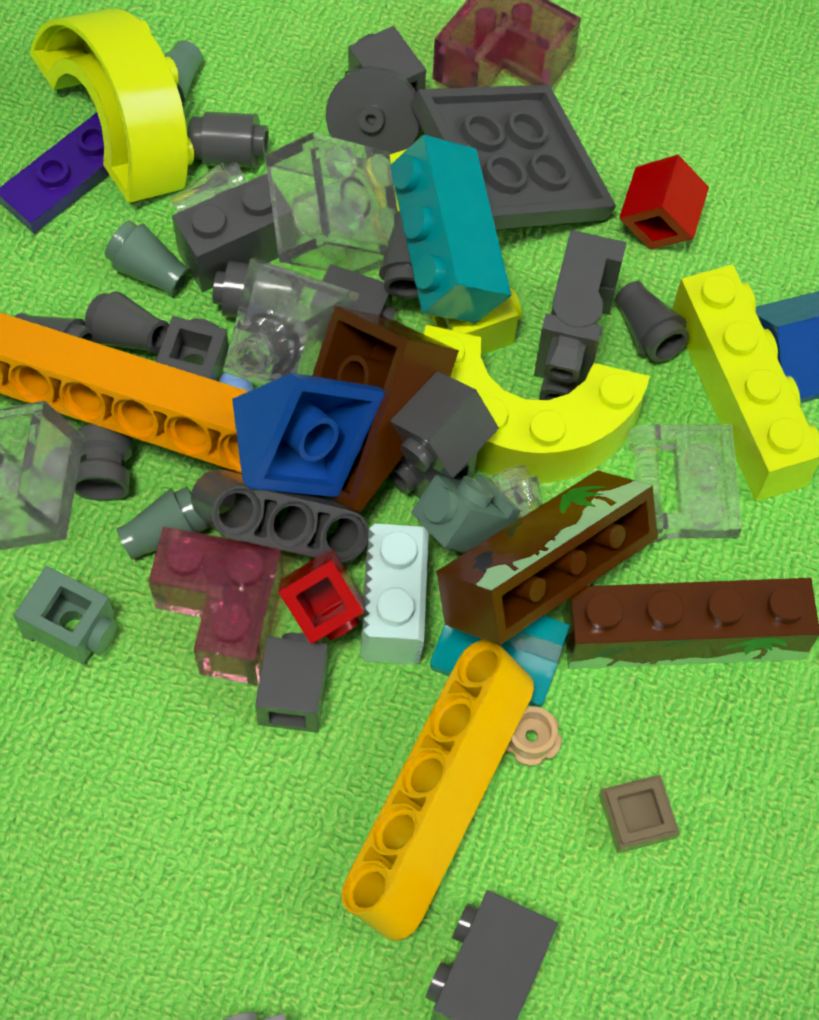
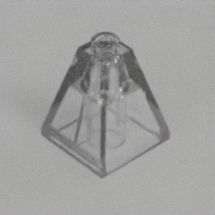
[223,258,359,385]

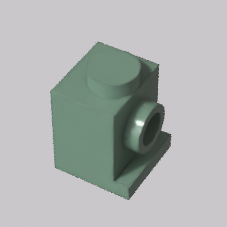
[411,474,521,553]
[13,566,117,664]

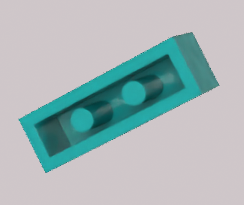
[390,135,512,323]

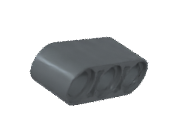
[191,470,369,562]

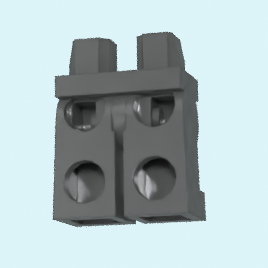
[534,230,627,400]

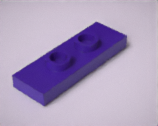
[0,112,109,234]

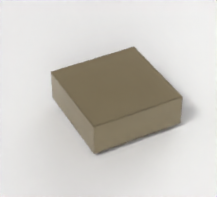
[599,775,679,854]

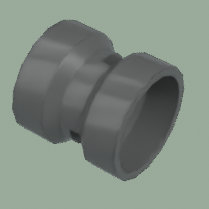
[70,424,133,501]

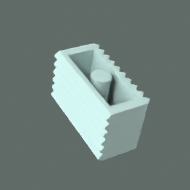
[360,523,429,665]

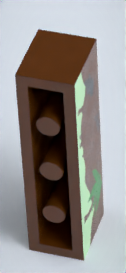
[436,470,658,645]
[563,578,819,669]

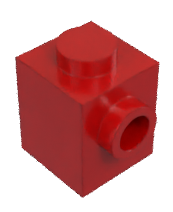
[619,155,709,250]
[278,548,364,644]

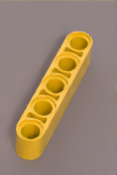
[342,639,534,941]

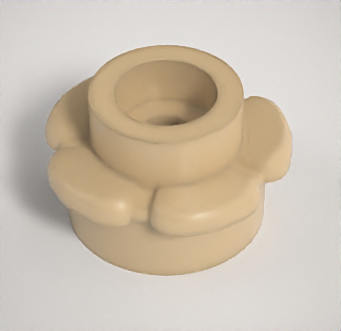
[506,706,562,766]

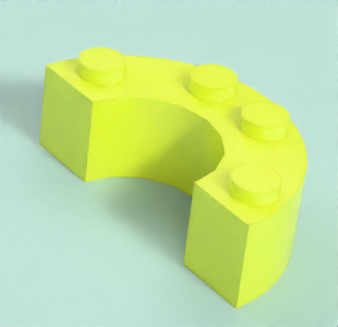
[30,8,194,203]
[424,324,650,483]

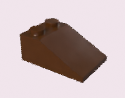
[312,305,459,511]

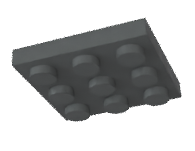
[410,84,616,229]

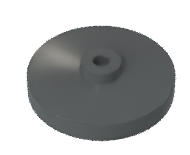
[326,66,421,165]

